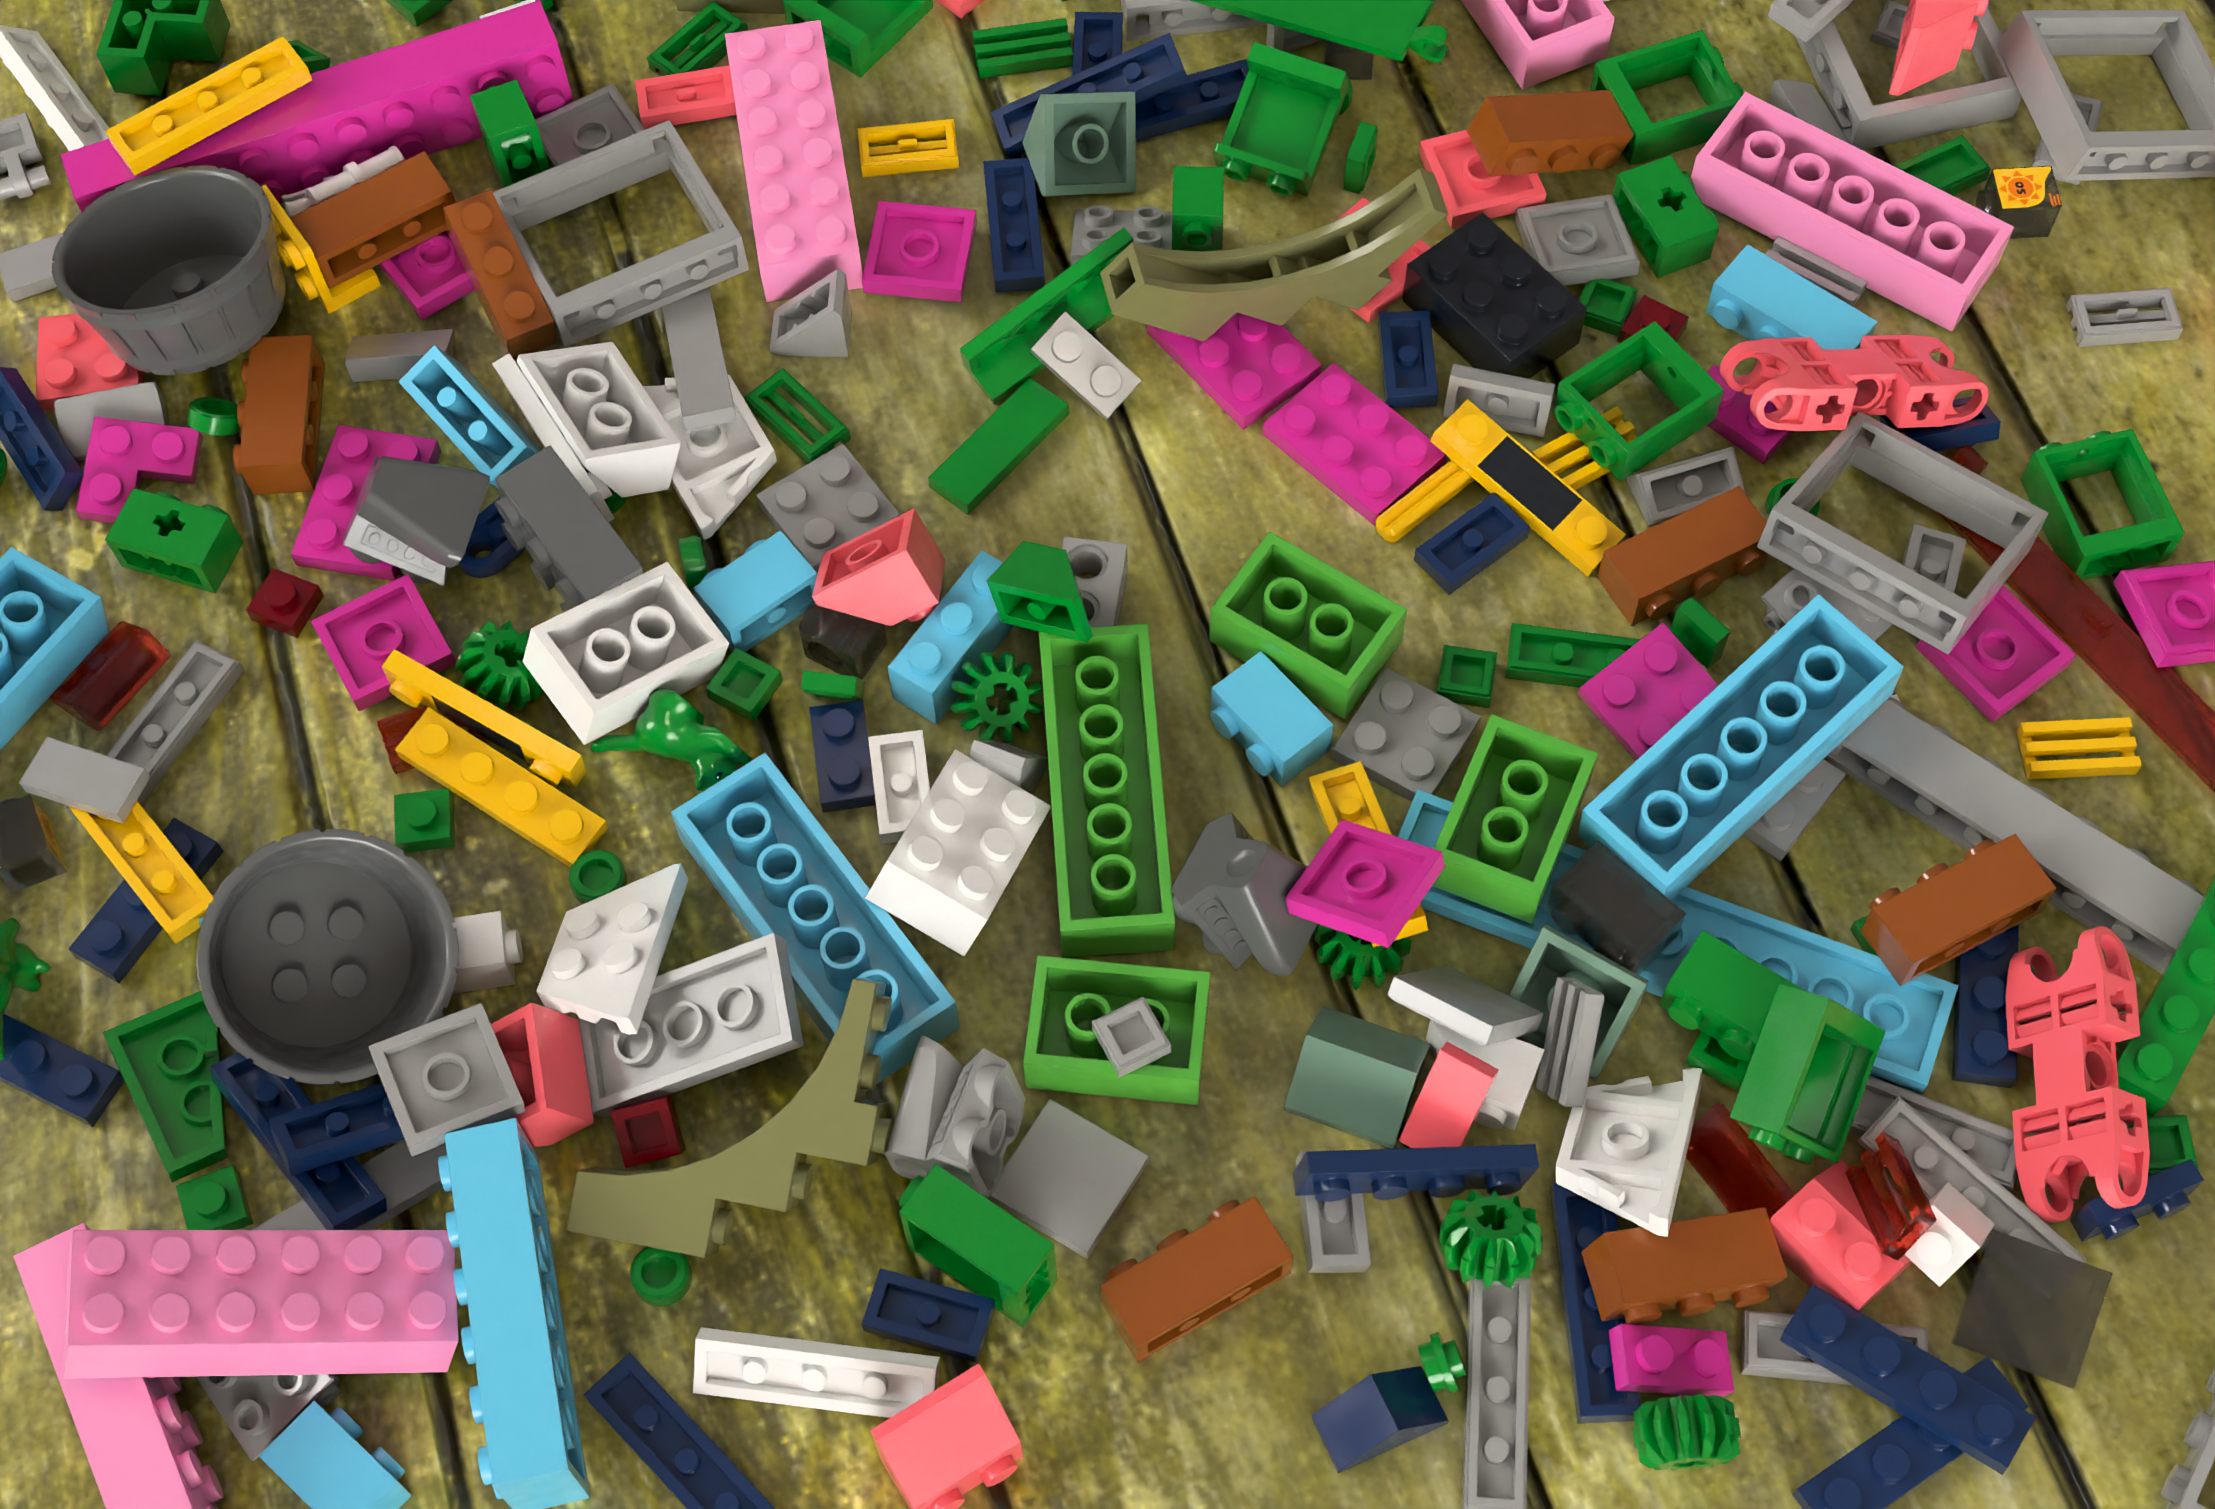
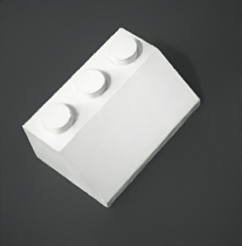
[517,342,681,498]

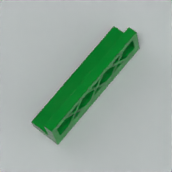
[960,227,1134,405]

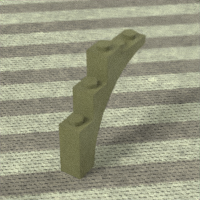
[1100,168,1448,342]
[566,978,893,1258]

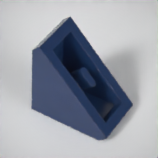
[1312,1366,1449,1474]

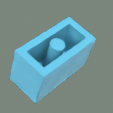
[693,530,818,652]
[1210,651,1333,787]
[259,1400,412,1509]

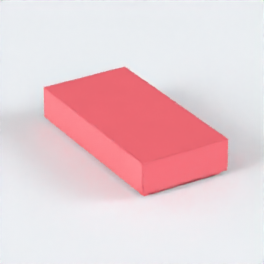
[1398,1041,1499,1148]

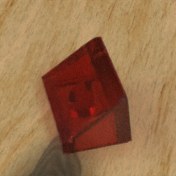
[49,621,170,731]
[1686,1102,1794,1219]

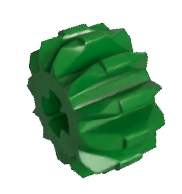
[455,620,544,713]
[951,651,1043,743]
[1314,925,1411,991]
[1439,1189,1543,1290]
[1632,1394,1741,1471]

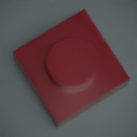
[1617,295,1689,343]
[246,568,324,638]
[610,1094,686,1168]

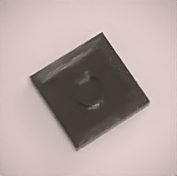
[1951,1229,2113,1389]

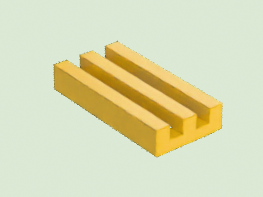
[857,119,959,178]
[1532,406,1637,490]
[2016,717,2142,780]

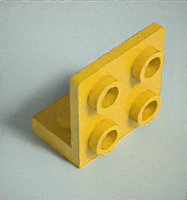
[261,184,381,314]

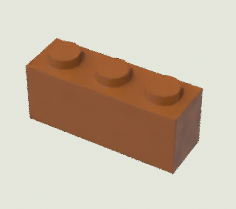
[1467,90,1634,176]
[290,151,456,289]
[443,189,556,360]
[233,334,325,495]
[1597,486,1768,626]
[1861,833,2057,986]
[1100,1196,1293,1363]
[1581,1207,1788,1325]

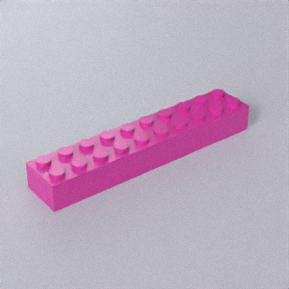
[60,0,574,213]

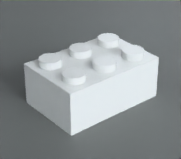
[523,562,729,745]
[865,749,1051,956]

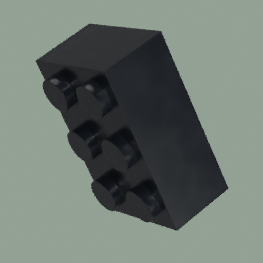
[1403,212,1587,379]

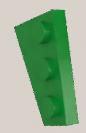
[103,990,228,1183]

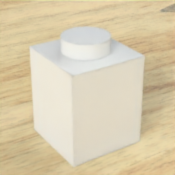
[452,911,523,994]
[1893,1182,1995,1287]

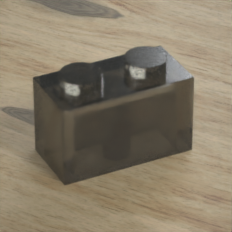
[1546,840,1686,975]

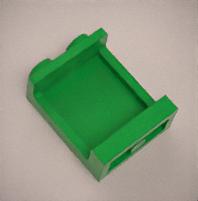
[783,0,933,78]
[1213,42,1348,197]

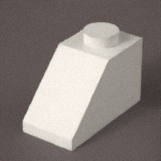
[1426,1019,1545,1131]

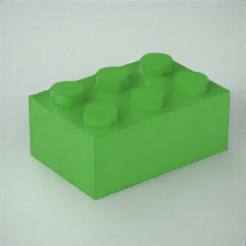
[1209,532,1407,720]
[1432,714,1598,924]
[1023,955,1210,1105]

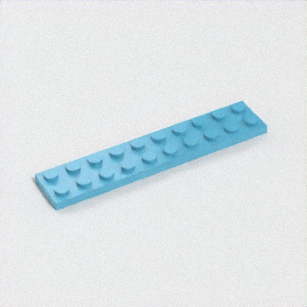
[1398,789,1959,1094]

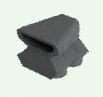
[343,456,490,586]
[1171,813,1318,976]

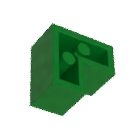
[96,0,231,96]

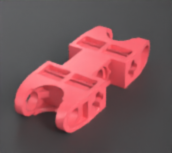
[1720,335,1989,431]
[2005,926,2150,1224]

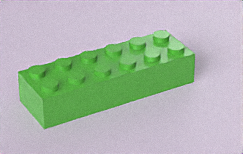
[1039,623,1175,958]

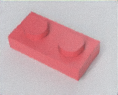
[635,65,737,130]

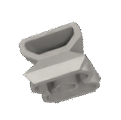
[885,1036,1026,1198]

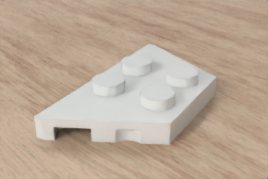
[643,375,777,540]
[536,863,689,1035]
[1556,1068,1702,1237]

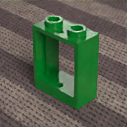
[1590,30,1744,166]
[1553,321,1724,482]
[2020,428,2185,584]
[1730,984,1886,1166]
[899,1164,1058,1328]

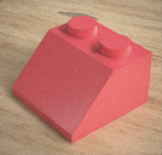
[1889,0,1989,96]
[812,508,946,626]
[491,1002,594,1147]
[1770,1160,1913,1313]
[870,1363,1023,1509]

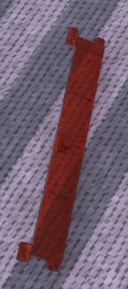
[1936,445,2215,793]

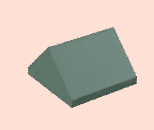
[1022,91,1136,196]
[1509,925,1649,1079]
[1284,1006,1431,1149]

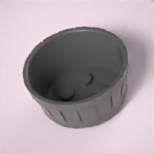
[52,165,286,375]
[196,829,459,1084]

